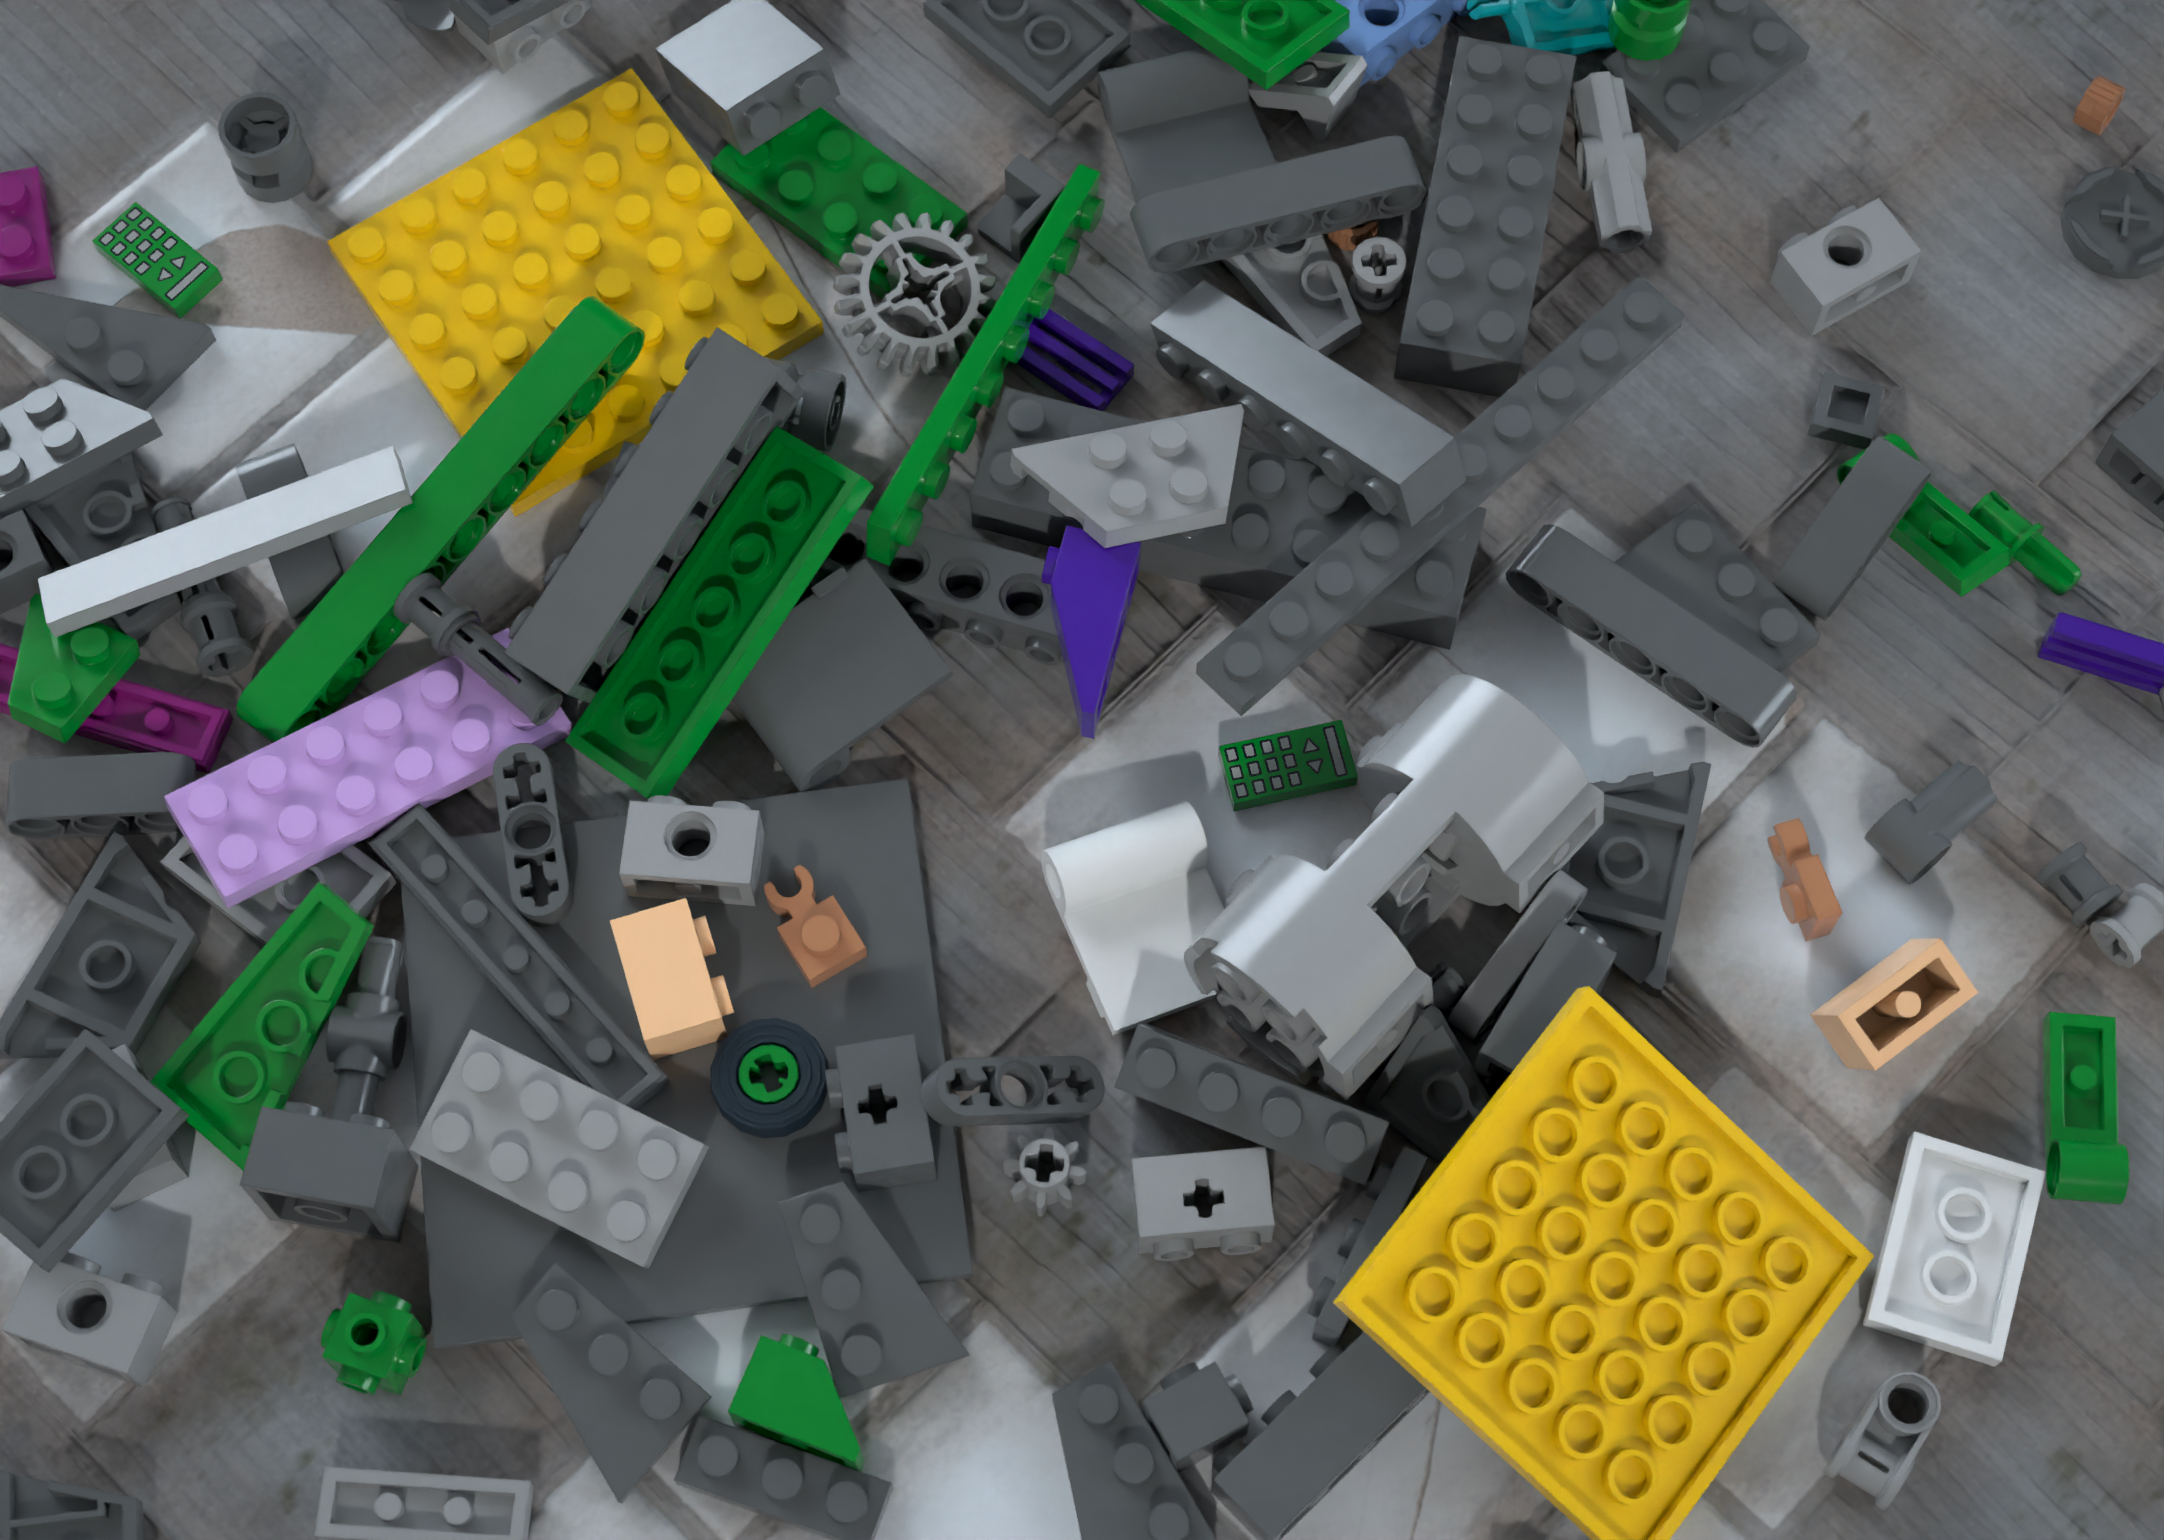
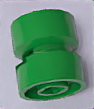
[1607,0,1692,61]

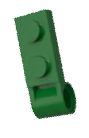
[1837,433,2010,597]
[2043,1012,2129,1205]

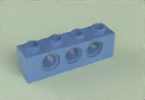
[1318,0,1474,87]

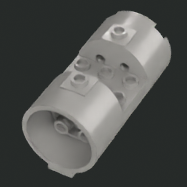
[1184,674,1604,1101]

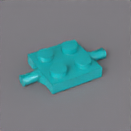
[1467,0,1615,55]

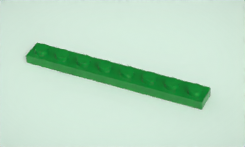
[867,164,1105,566]

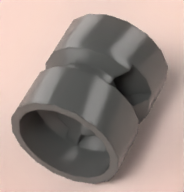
[218,92,314,203]
[764,357,846,452]

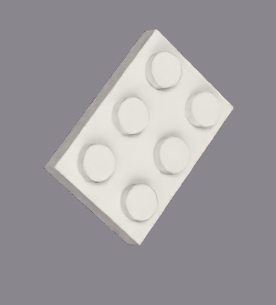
[1863,1132,2045,1367]

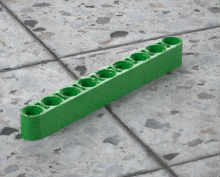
[236,296,645,743]

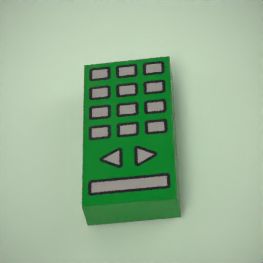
[92,202,223,319]
[1218,719,1358,812]

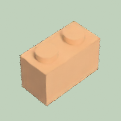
[610,898,734,1060]
[1810,938,1978,1071]

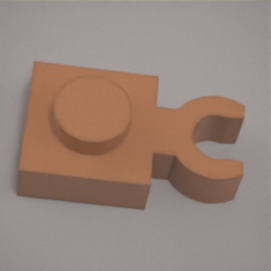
[1767,818,1843,941]
[764,865,868,988]

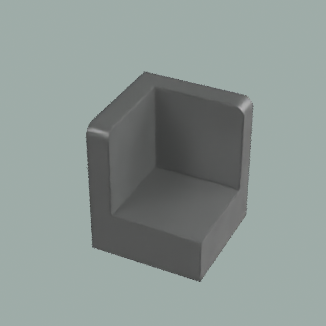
[977,153,1065,264]

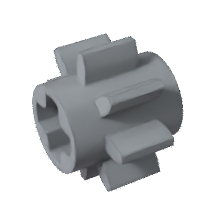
[1003,1128,1086,1217]

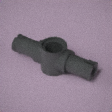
[326,936,407,1121]

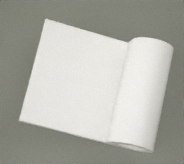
[1041,801,1225,1035]

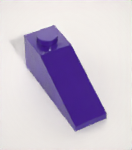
[1042,525,1141,739]

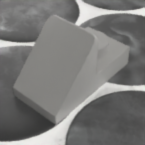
[1249,52,1367,143]

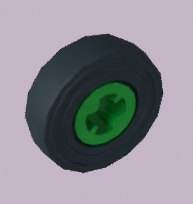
[710,1018,829,1138]

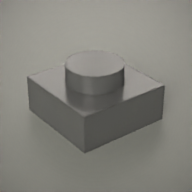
[1807,372,1885,449]

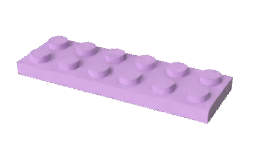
[164,627,572,909]

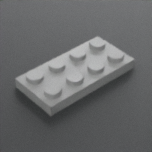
[409,1029,709,1268]

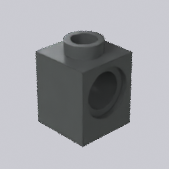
[0,510,56,614]

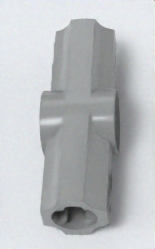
[1571,71,1652,253]

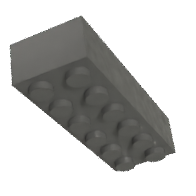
[1394,36,1576,397]
[504,327,805,703]

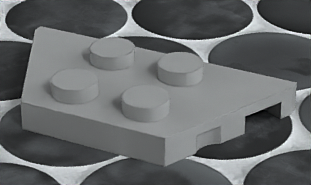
[1010,404,1244,548]

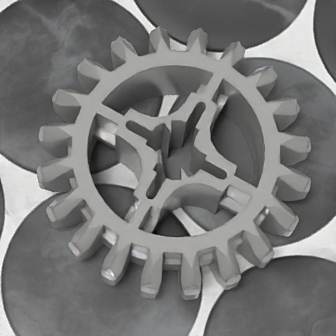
[833,212,997,377]

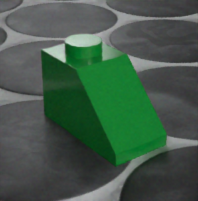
[728,1334,865,1472]

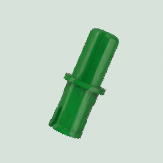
[1968,490,2082,596]

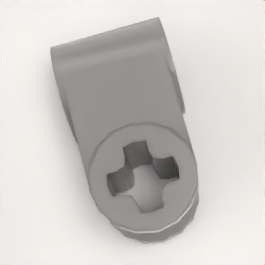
[1823,1372,1941,1511]

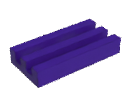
[1016,309,1134,411]
[2038,612,2164,695]

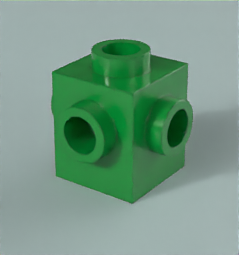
[321,1290,427,1396]

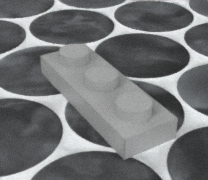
[314,1467,534,1540]

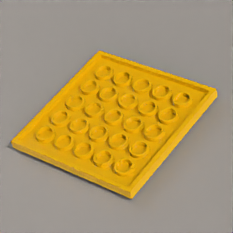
[327,68,824,517]
[1333,986,1874,1540]

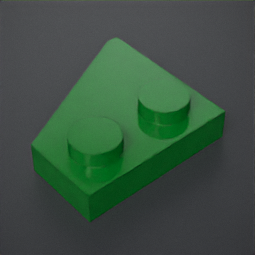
[7,593,140,744]

